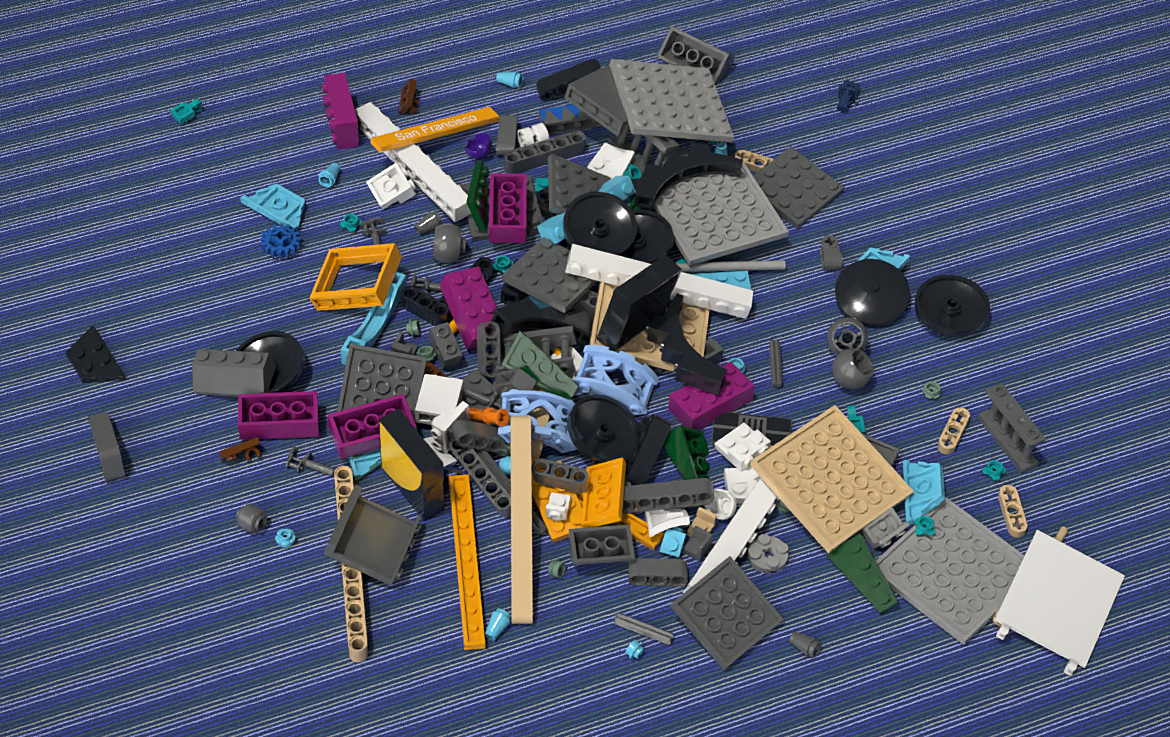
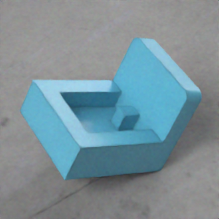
[659,527,687,558]

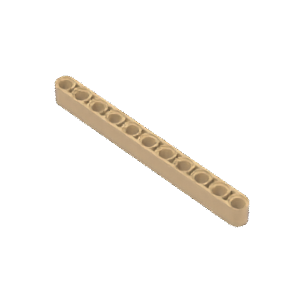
[511,416,533,624]
[334,466,368,662]

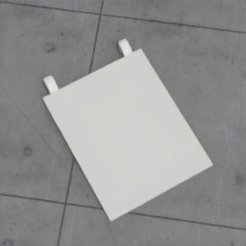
[995,530,1125,676]

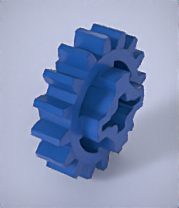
[260,223,301,259]

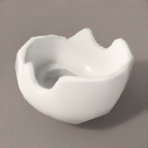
[704,489,737,520]

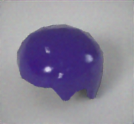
[465,133,492,159]

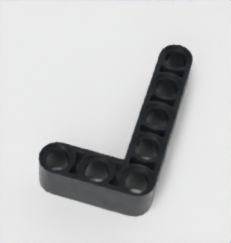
[401,257,493,326]

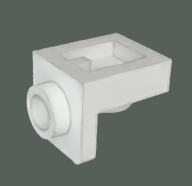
[545,493,571,521]

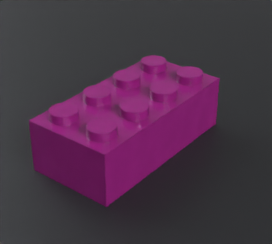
[322,73,359,150]
[489,173,527,243]
[439,266,501,350]
[668,361,754,430]
[238,391,319,440]
[328,394,416,459]

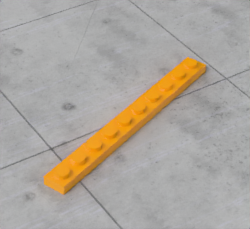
[449,475,485,650]

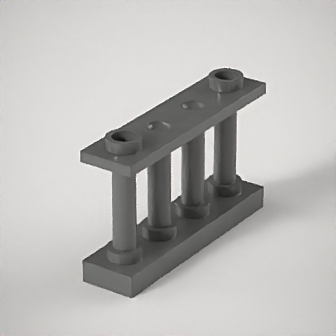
[608,124,679,173]
[496,326,577,374]
[978,383,1046,474]

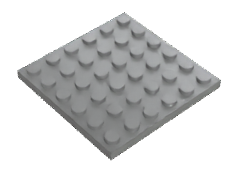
[609,59,734,142]
[654,156,789,266]
[876,497,1025,645]

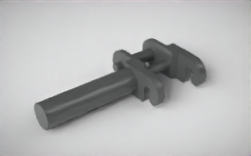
[361,217,387,245]
[410,275,442,294]
[462,387,511,410]
[285,446,335,476]

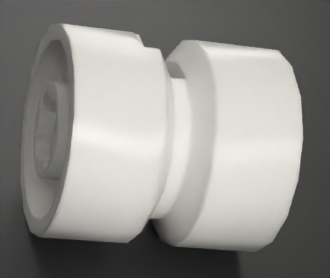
[517,123,549,147]

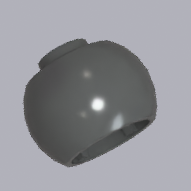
[433,223,466,264]
[827,317,868,355]
[832,348,874,390]

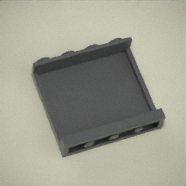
[565,65,628,136]
[323,485,422,586]

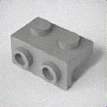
[861,507,910,549]

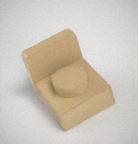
[687,507,717,538]

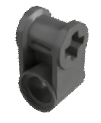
[819,235,843,270]

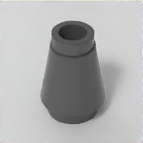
[414,211,442,235]
[789,632,822,658]

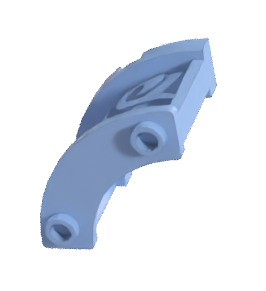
[574,345,659,415]
[498,389,578,453]

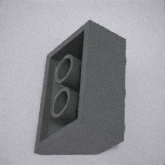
[568,525,635,565]

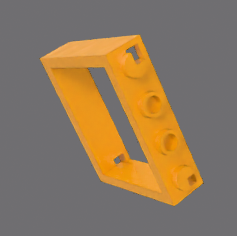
[309,243,402,311]

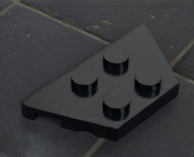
[66,326,125,383]

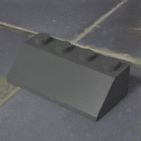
[657,26,735,85]
[192,349,276,397]

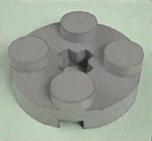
[747,534,788,574]

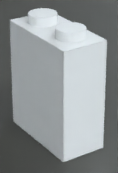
[415,374,463,425]

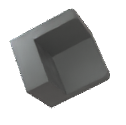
[391,331,417,355]
[704,337,724,364]
[683,526,713,562]

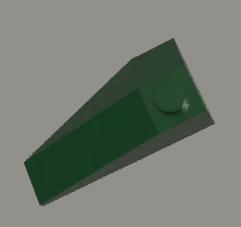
[664,425,710,480]

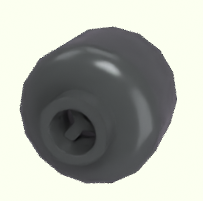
[236,504,267,533]

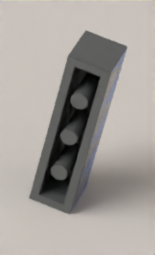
[538,104,602,136]

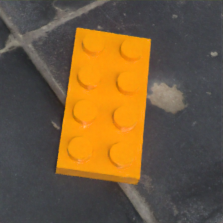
[581,458,626,528]
[531,461,583,543]

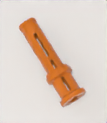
[469,407,509,426]

